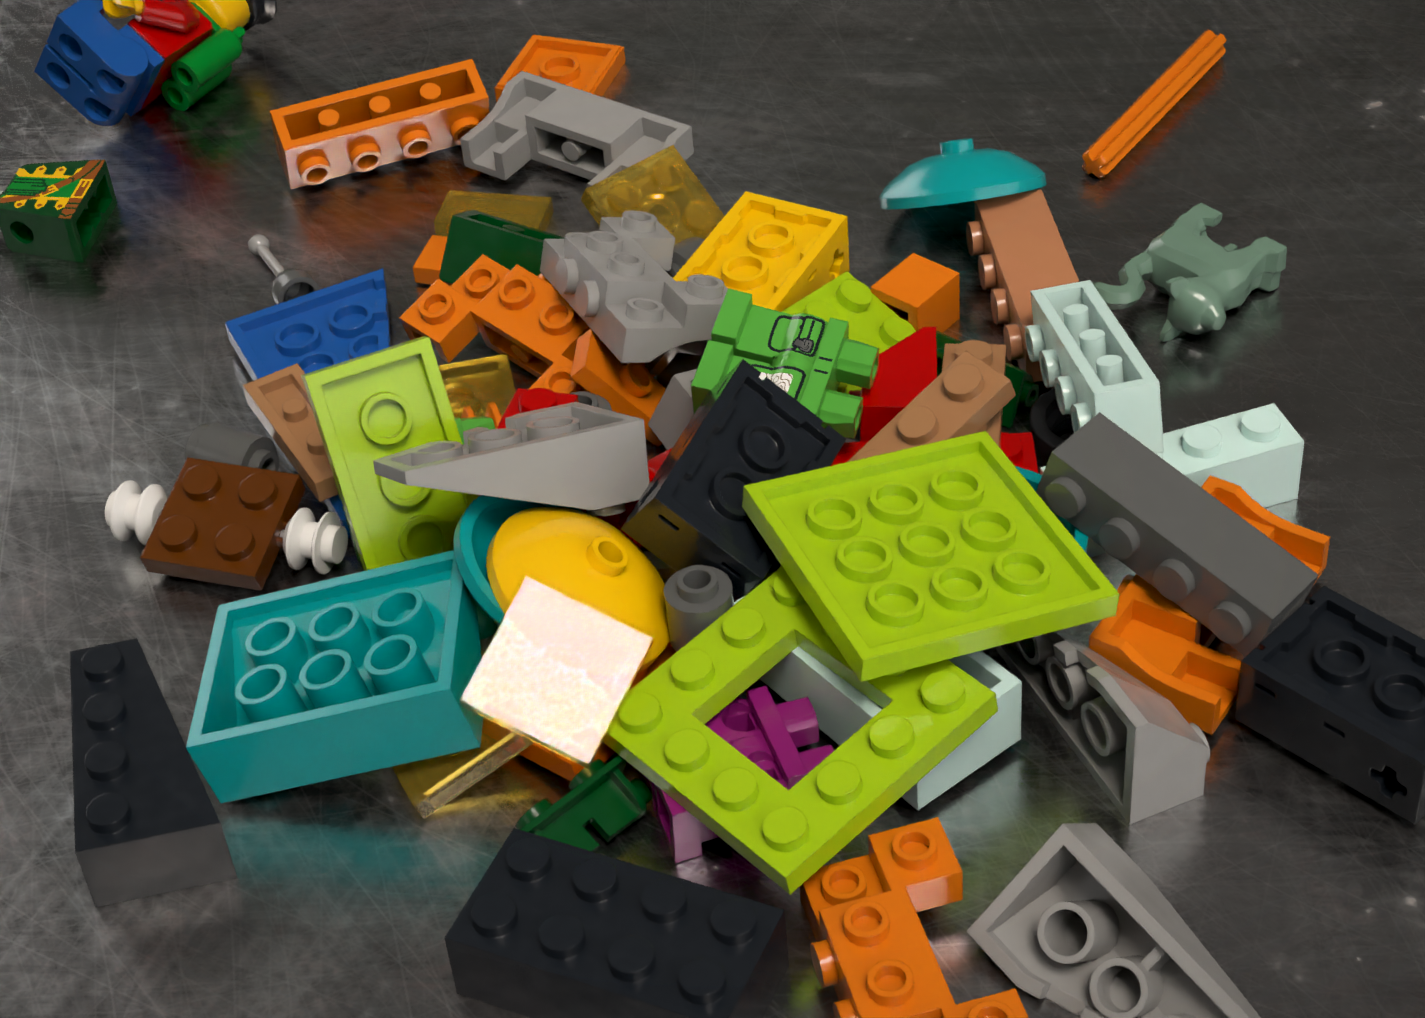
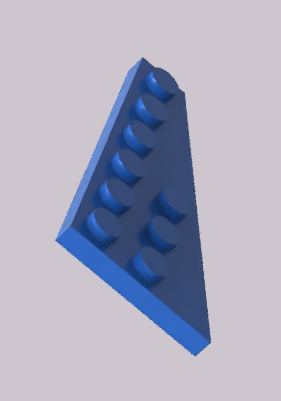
[225,268,391,538]

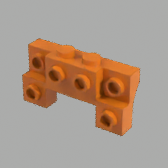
[399,254,655,394]
[1089,475,1330,735]
[799,817,1029,1018]

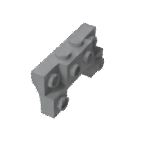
[460,71,694,217]
[540,210,728,363]

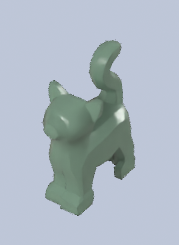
[1093,203,1287,342]

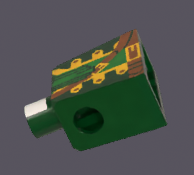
[0,159,117,262]

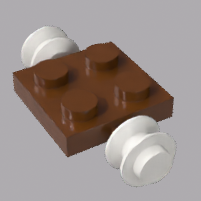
[105,457,348,591]

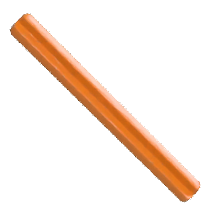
[1082,30,1227,178]

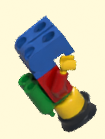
[34,0,277,126]

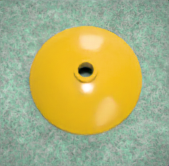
[486,507,670,677]

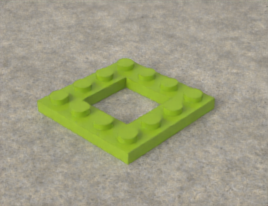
[593,566,998,895]

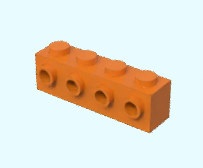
[270,59,489,189]

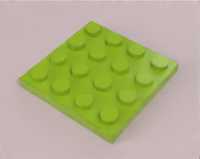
[742,431,1120,682]

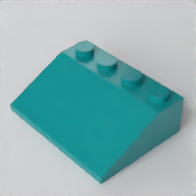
[186,550,486,803]

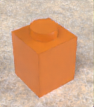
[870,253,960,333]

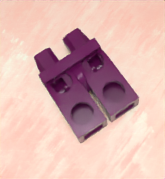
[637,686,834,863]

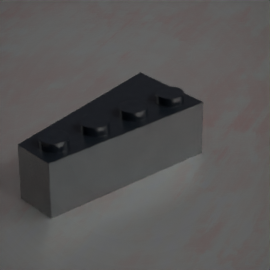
[70,638,237,907]

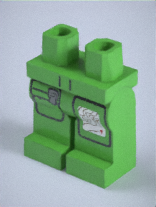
[691,288,879,439]

